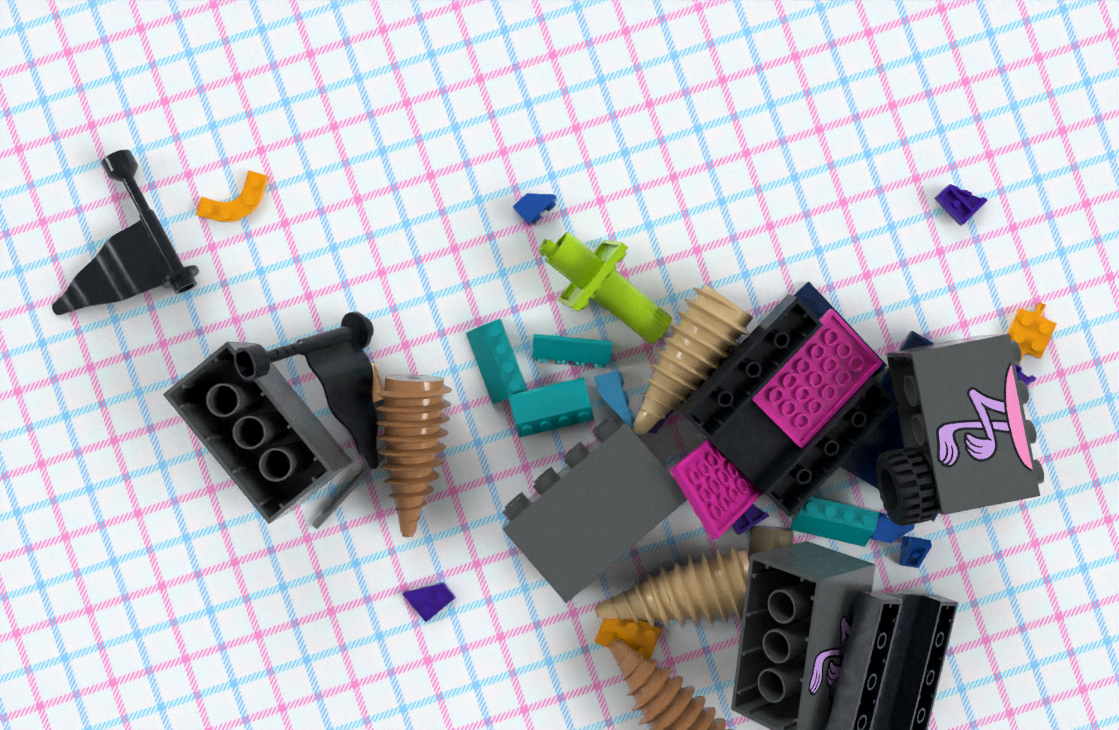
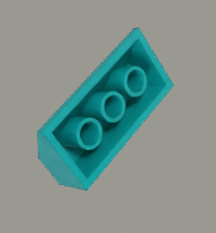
[466,319,528,404]
[532,334,612,368]
[509,377,594,438]
[790,495,879,547]

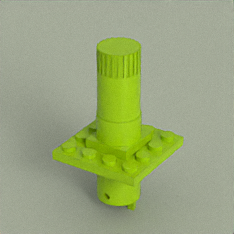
[538,232,672,344]

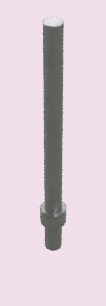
[312,444,386,529]

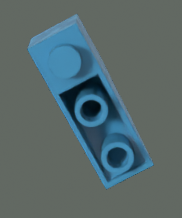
[594,370,635,427]

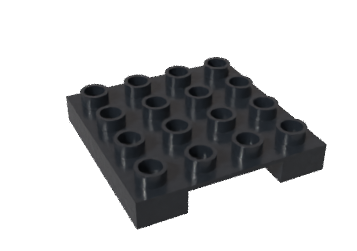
[678,294,899,518]
[820,591,958,730]

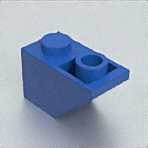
[513,193,557,225]
[871,512,915,543]

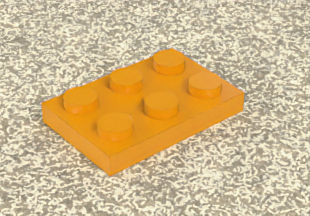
[594,618,662,661]

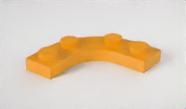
[196,170,269,223]

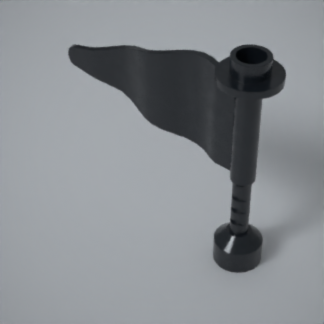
[52,150,199,315]
[234,311,379,470]

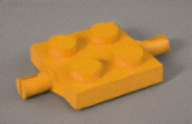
[1007,302,1057,365]

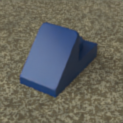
[899,536,932,568]

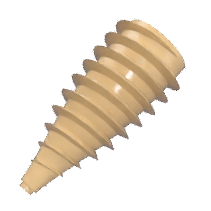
[632,284,753,436]
[595,544,749,628]

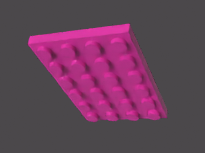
[752,309,883,449]
[670,439,763,540]

